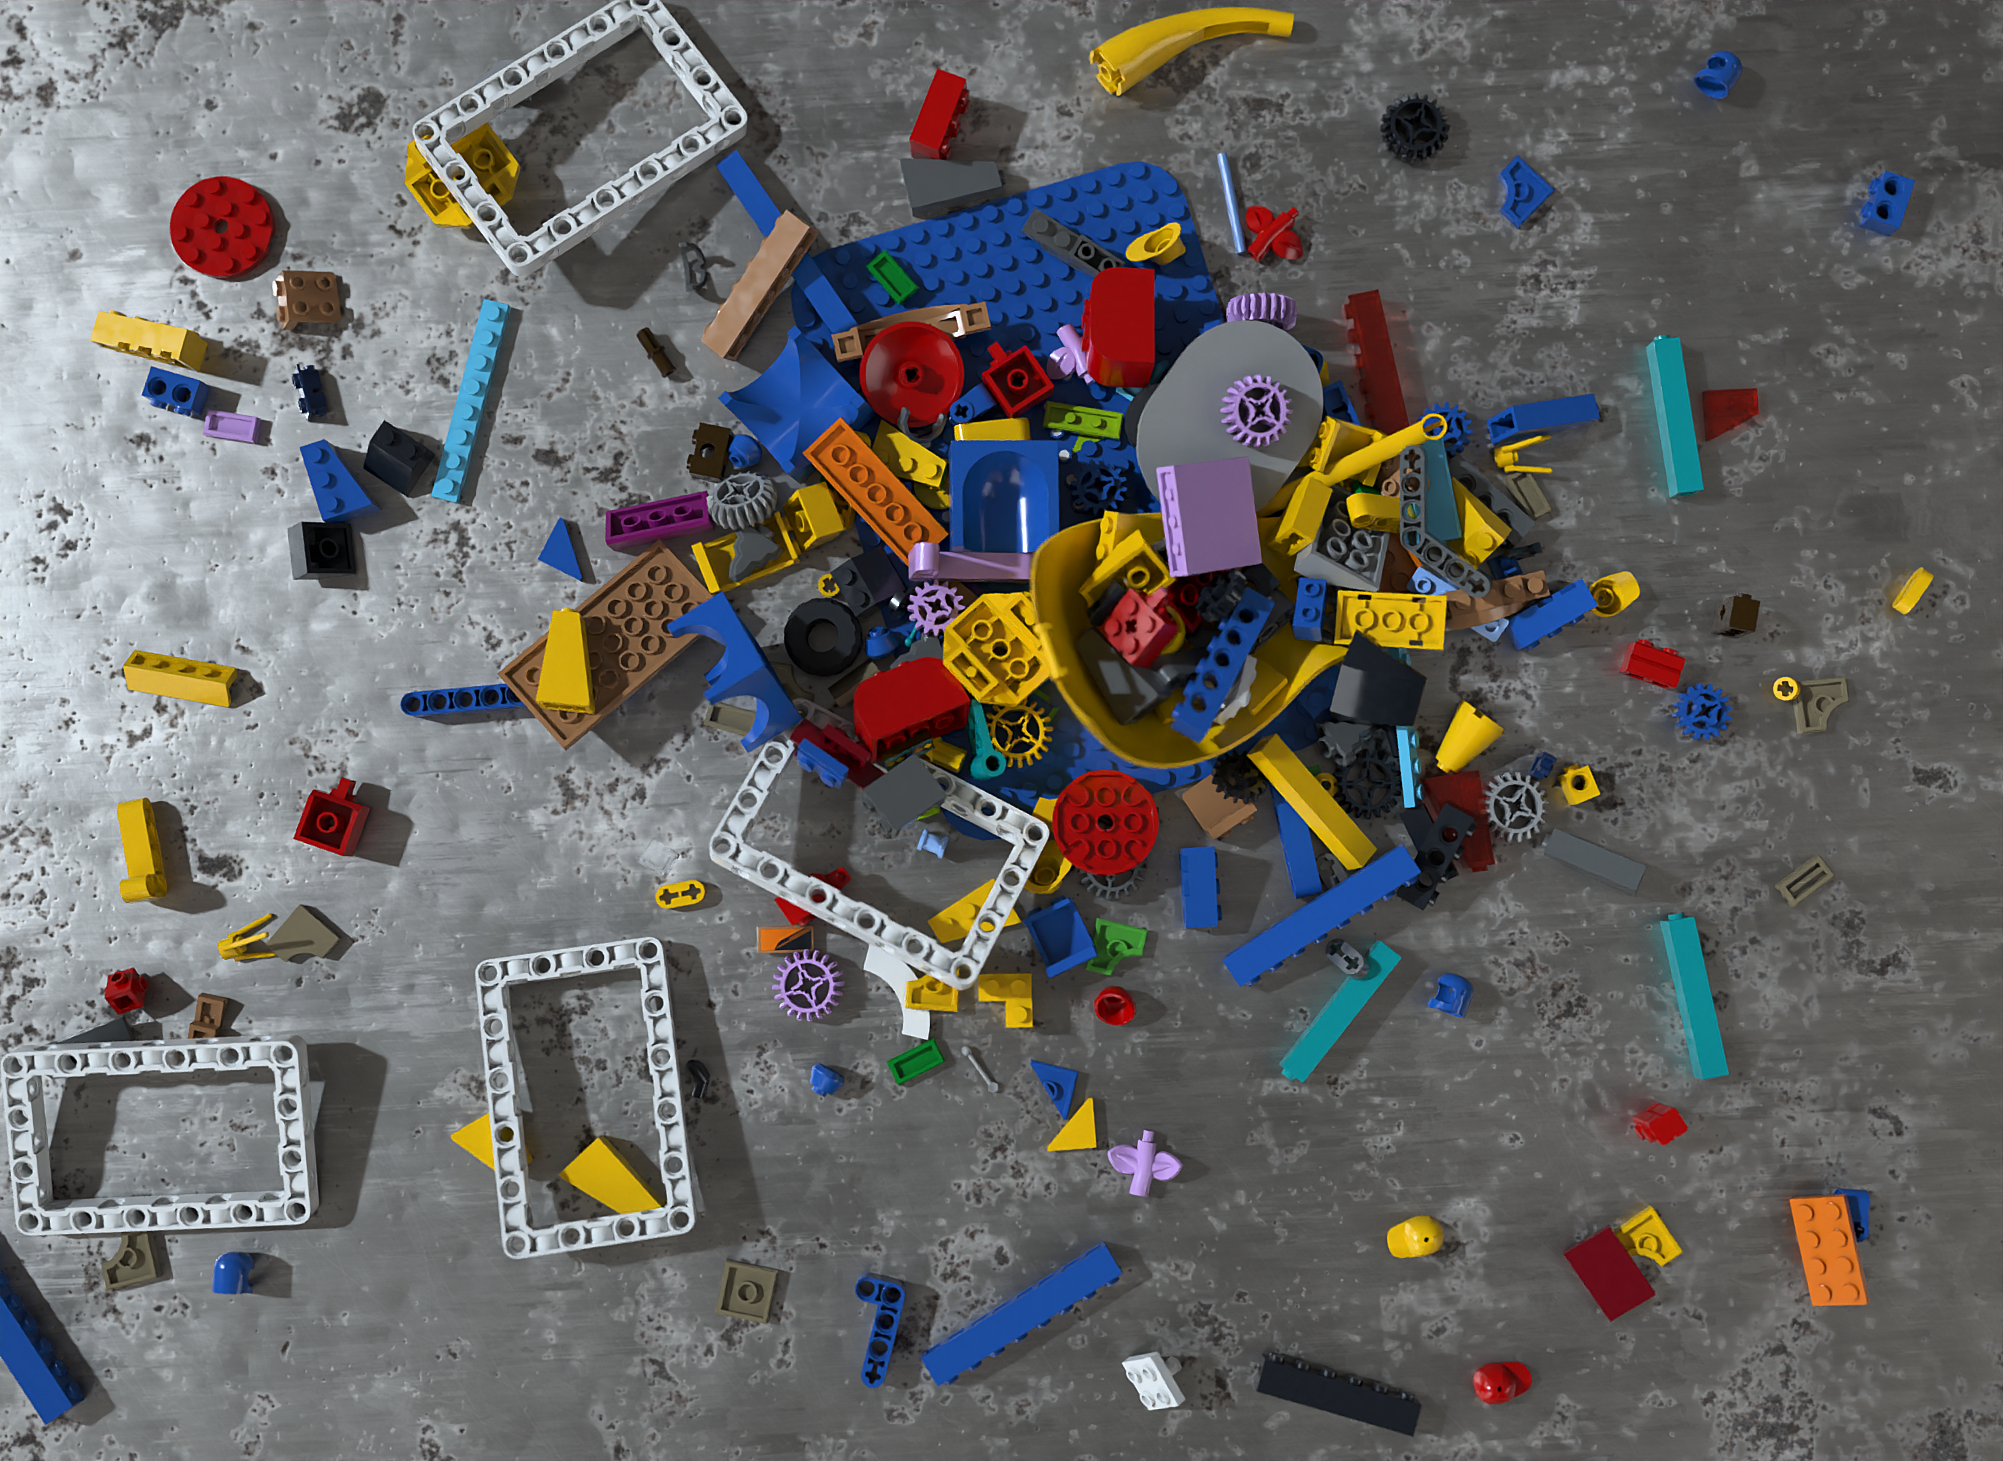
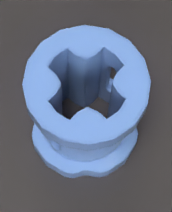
[917,828,950,859]

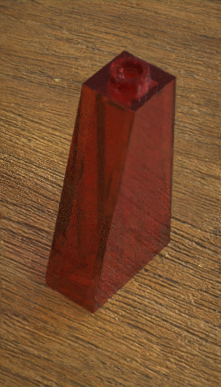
[1421,770,1495,873]

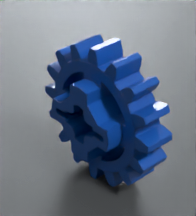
[1417,402,1473,459]
[1070,458,1127,516]
[1672,683,1733,741]

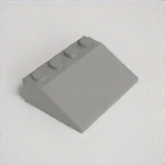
[1294,484,1390,592]

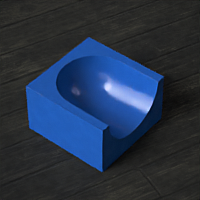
[948,440,1059,554]

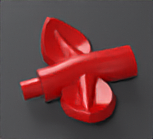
[1246,206,1303,262]

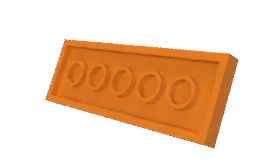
[803,417,949,567]

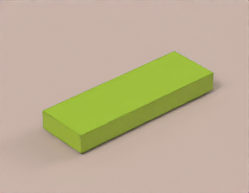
[1043,401,1124,441]

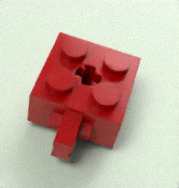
[982,342,1054,419]
[1098,587,1178,668]
[293,777,371,857]
[774,867,852,927]

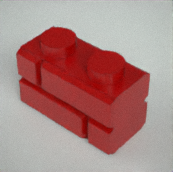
[1619,639,1685,690]
[1633,1102,1688,1146]

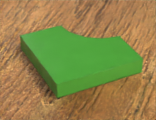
[1085,918,1148,976]

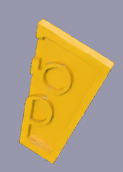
[872,419,949,489]
[927,878,1022,943]

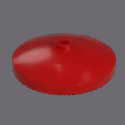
[859,321,964,427]

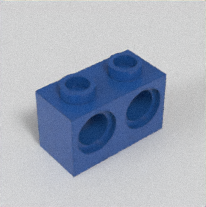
[1860,171,1915,236]
[141,366,210,417]
[1322,380,1361,425]
[1293,578,1328,641]

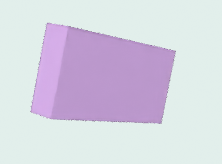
[203,409,261,444]

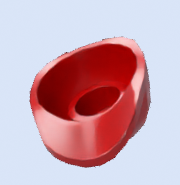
[1473,1361,1532,1405]

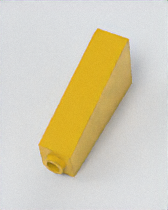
[536,608,595,714]
[558,1135,667,1214]

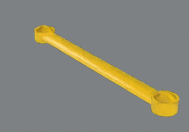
[1256,413,1447,518]

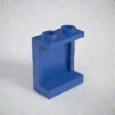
[1022,895,1099,978]

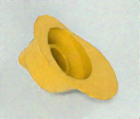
[1126,222,1185,265]
[1023,840,1072,895]

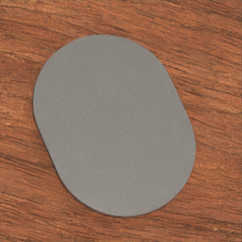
[1136,320,1323,512]

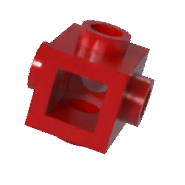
[104,967,148,1015]

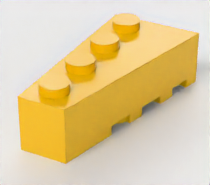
[90,310,208,372]

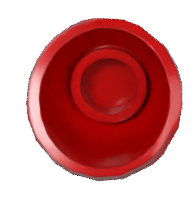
[1094,986,1136,1026]

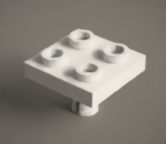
[1204,655,1257,725]
[1122,1352,1185,1410]

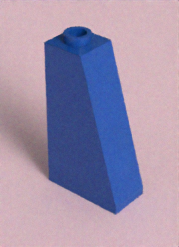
[1486,393,1600,445]

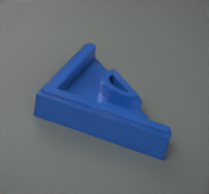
[538,517,584,582]
[1030,1059,1079,1120]

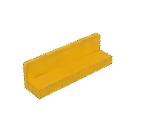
[123,650,237,707]

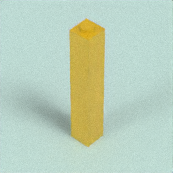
[1247,733,1377,870]

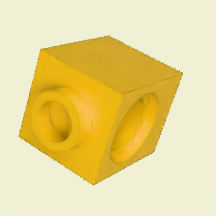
[1557,763,1601,805]

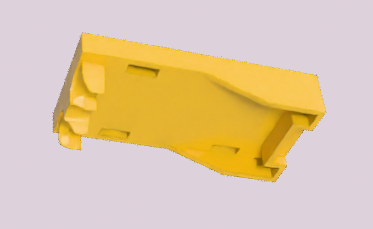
[1334,590,1447,650]

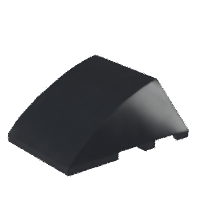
[1330,629,1427,726]

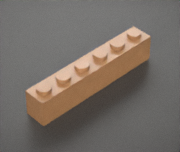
[700,209,820,362]

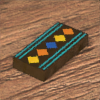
[879,730,935,772]

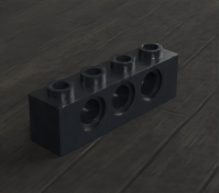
[1185,563,1281,648]
[1395,800,1478,910]

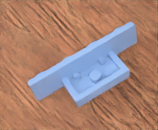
[1406,566,1509,642]

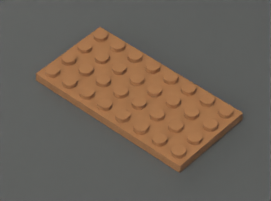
[497,539,713,751]

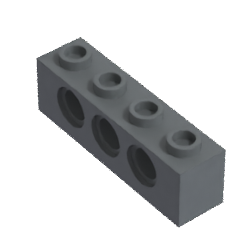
[1448,454,1536,549]

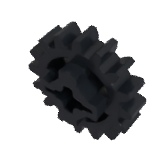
[1195,568,1247,623]
[1211,750,1269,804]

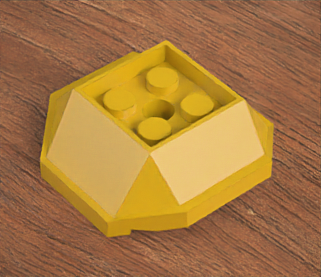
[404,123,521,229]
[943,592,1052,707]

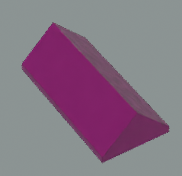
[605,491,715,551]

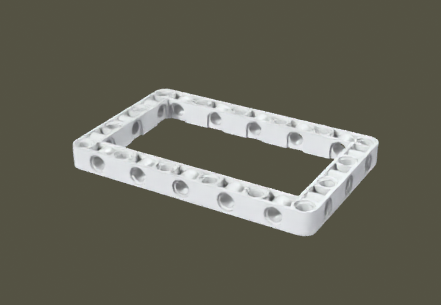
[413,0,747,277]
[709,698,1049,990]
[475,937,697,1259]
[0,1034,319,1236]

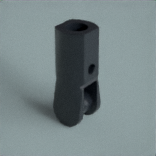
[1086,579,1129,627]

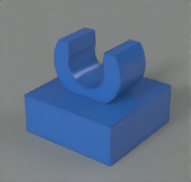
[1486,553,1523,581]

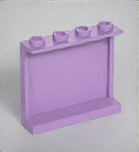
[1156,456,1262,577]

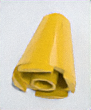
[1435,700,1505,774]

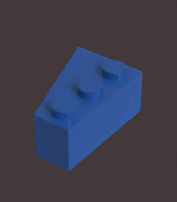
[299,439,382,523]
[1504,578,1598,651]
[1178,846,1222,928]

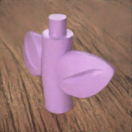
[1047,324,1096,385]
[1108,1130,1183,1197]

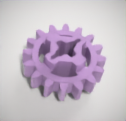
[908,579,965,638]

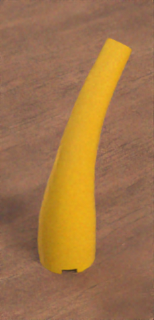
[1090,7,1294,96]

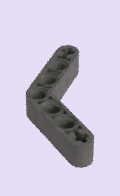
[1400,445,1493,598]
[1149,589,1296,691]

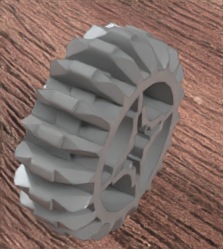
[706,471,778,530]
[1477,772,1549,843]

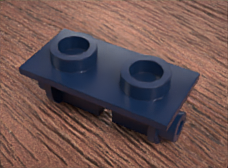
[292,364,328,422]

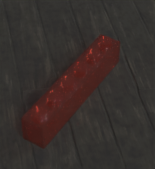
[1342,289,1410,436]

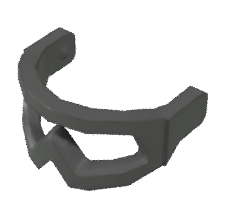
[679,242,707,292]
[897,407,947,443]

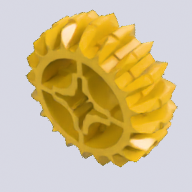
[986,698,1053,768]

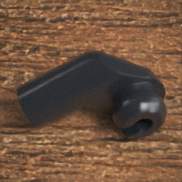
[685,1060,710,1099]

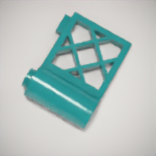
[965,699,1006,781]

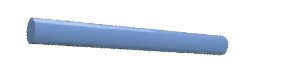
[1217,153,1247,255]

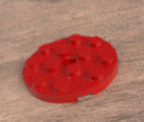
[170,176,275,279]
[1052,770,1159,876]

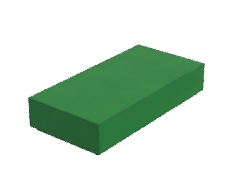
[866,250,919,307]
[887,1038,946,1086]

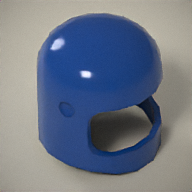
[1694,51,1743,99]
[1427,973,1474,1018]
[212,1251,255,1294]

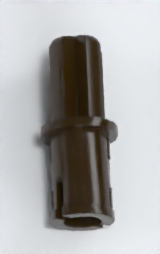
[636,327,676,378]

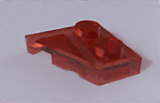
[1702,388,1759,442]

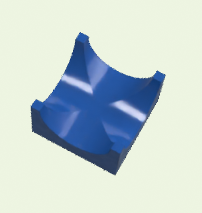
[718,325,876,484]
[667,592,803,753]

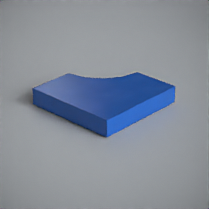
[1498,156,1555,229]

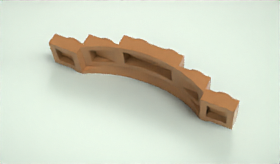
[832,302,991,363]
[1414,570,1550,631]

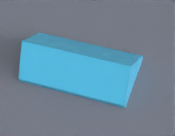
[1412,435,1463,545]

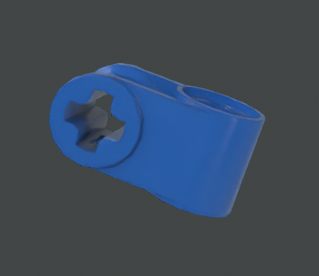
[949,383,999,427]
[1834,1188,1870,1242]

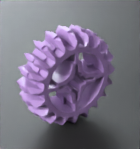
[1226,292,1297,331]
[1220,374,1293,448]
[772,949,844,1021]

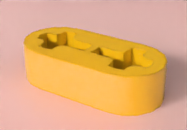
[1892,567,1934,615]
[655,880,707,909]

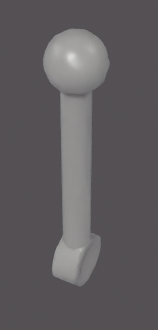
[962,1045,998,1093]

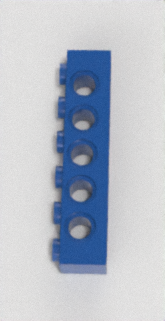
[1171,587,1275,743]

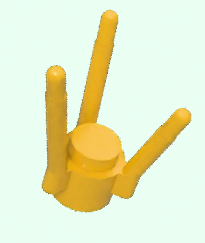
[1494,434,1553,473]
[218,913,276,962]

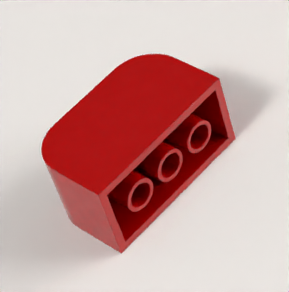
[1081,267,1155,388]
[853,657,970,764]

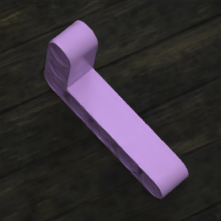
[909,543,1034,583]

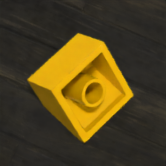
[782,482,845,554]

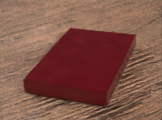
[1563,1224,1657,1322]

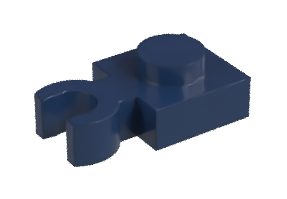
[1527,752,1557,781]

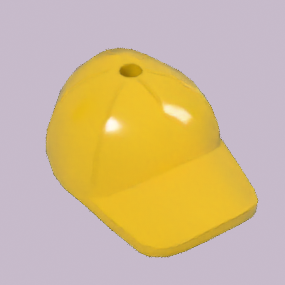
[1588,571,1640,618]
[1387,1215,1444,1258]

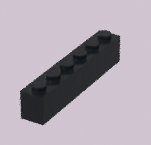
[1254,1352,1422,1437]

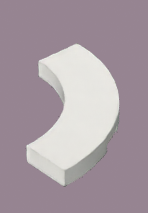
[863,944,930,1040]

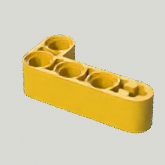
[117,797,167,903]

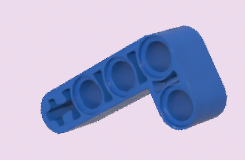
[855,1272,906,1388]

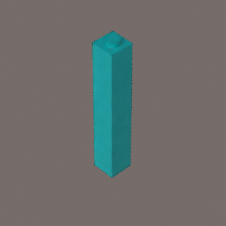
[1646,335,1704,498]
[1660,912,1729,1080]
[1279,940,1402,1083]

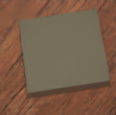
[827,658,879,707]
[715,1259,779,1324]

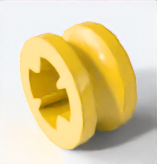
[818,573,841,598]
[1773,677,1800,701]

